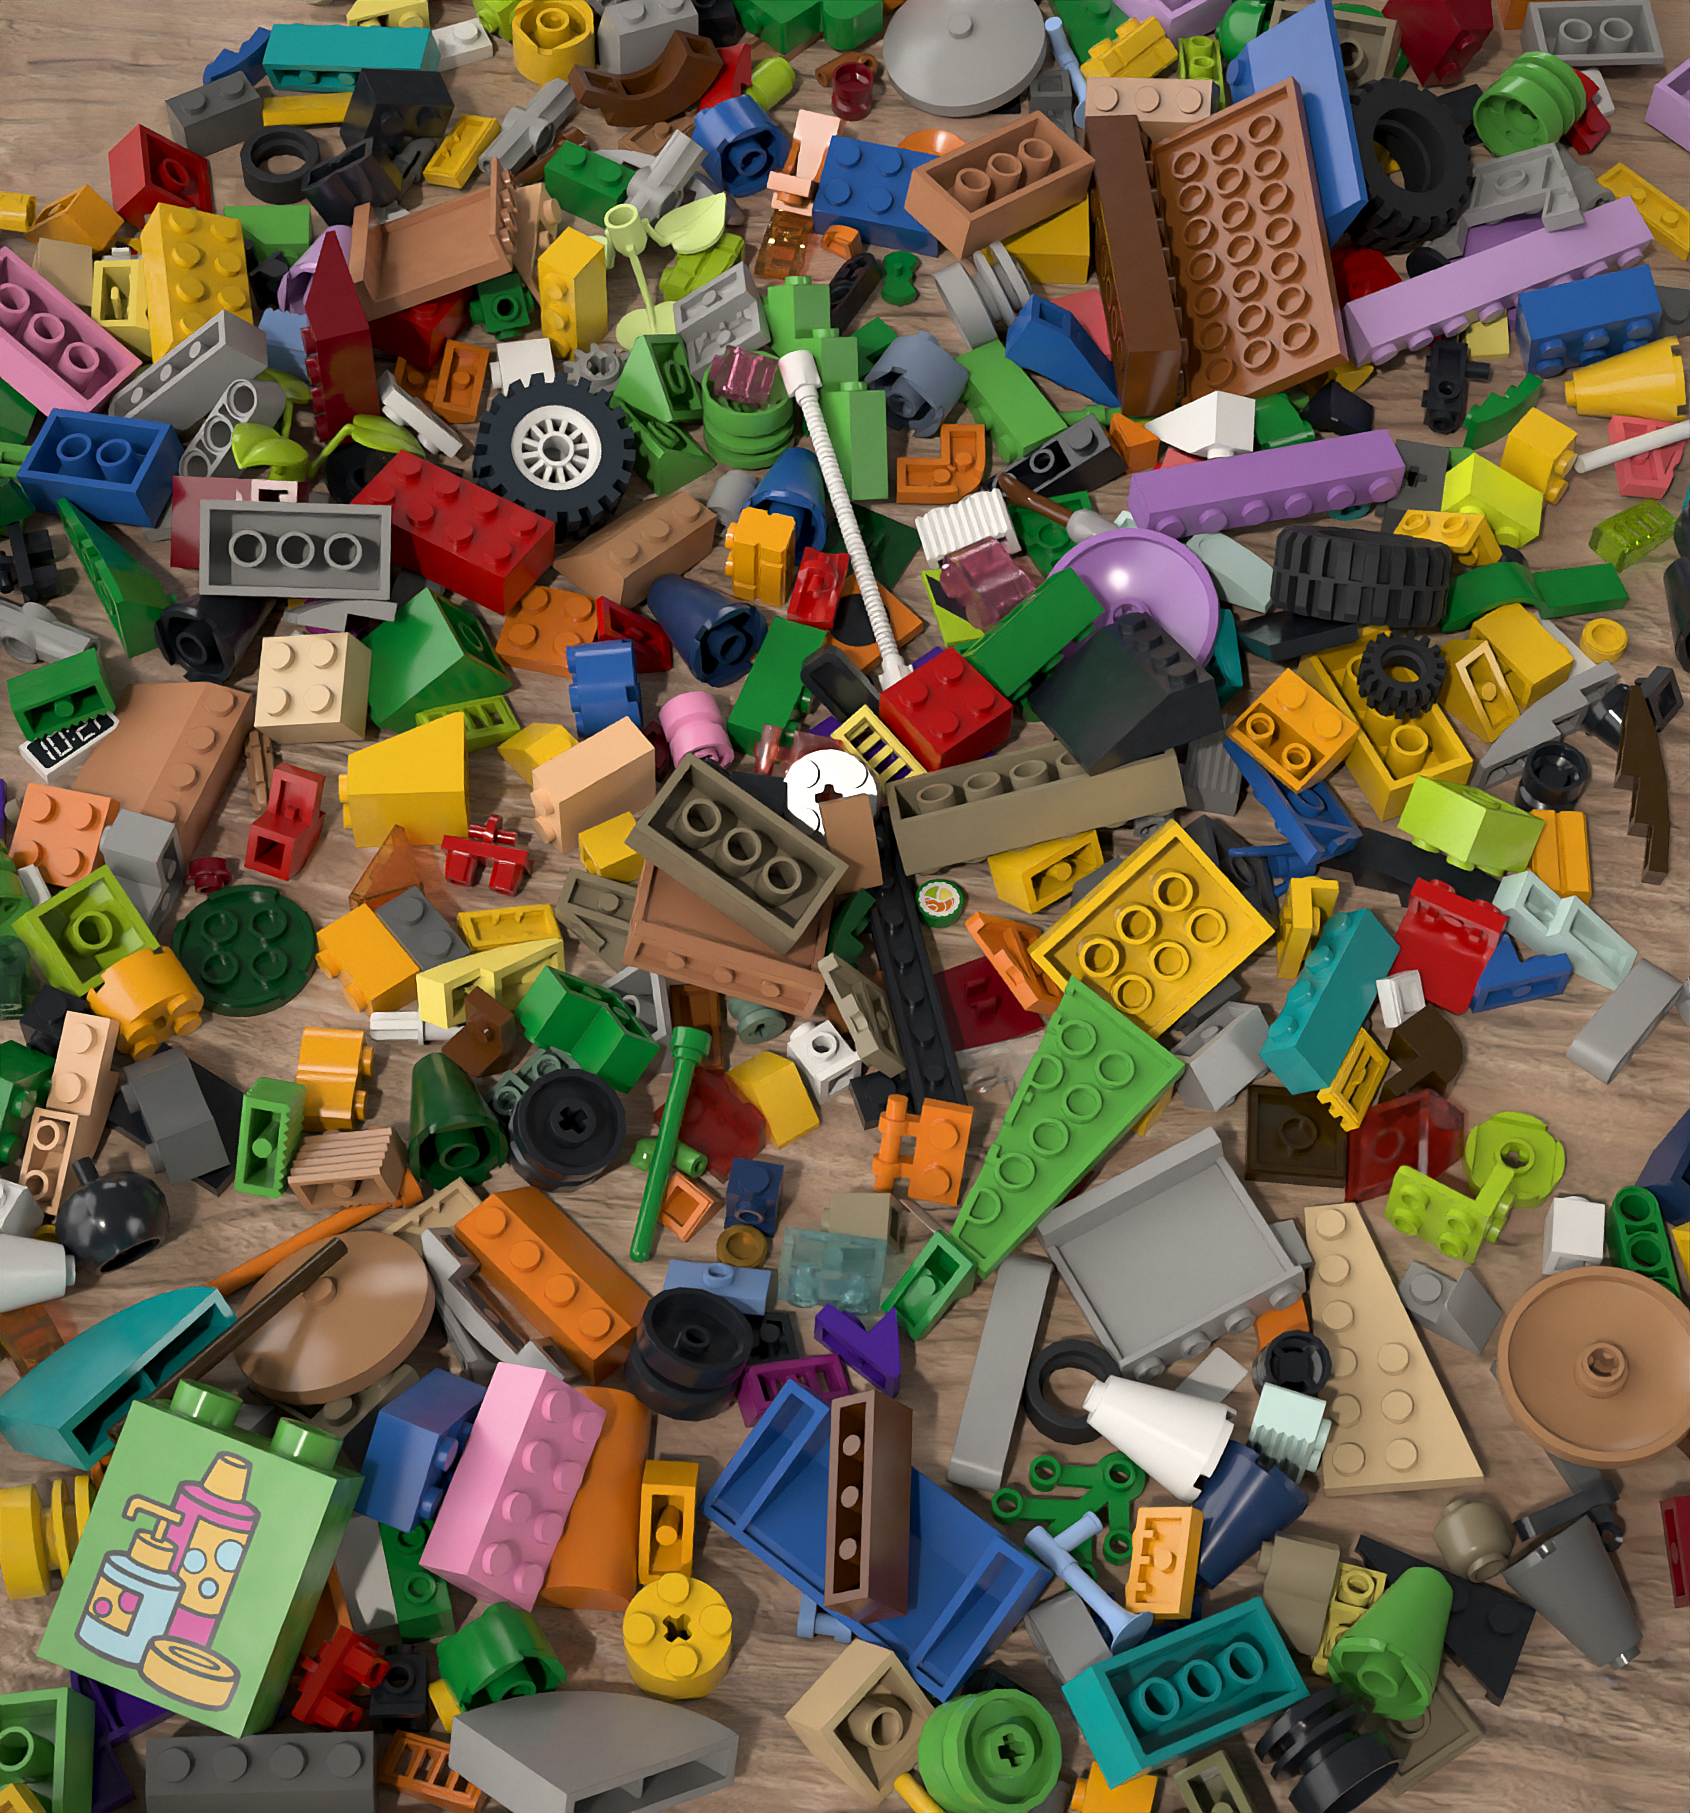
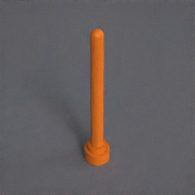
[203,1166,424,1298]

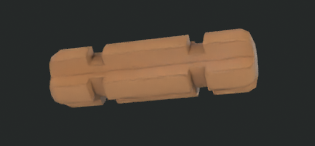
[244,730,275,815]

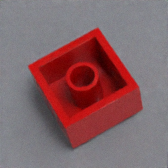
[878,646,1013,772]

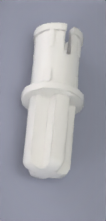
[370,1006,466,1045]

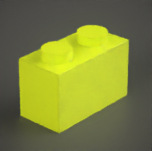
[1441,453,1543,550]

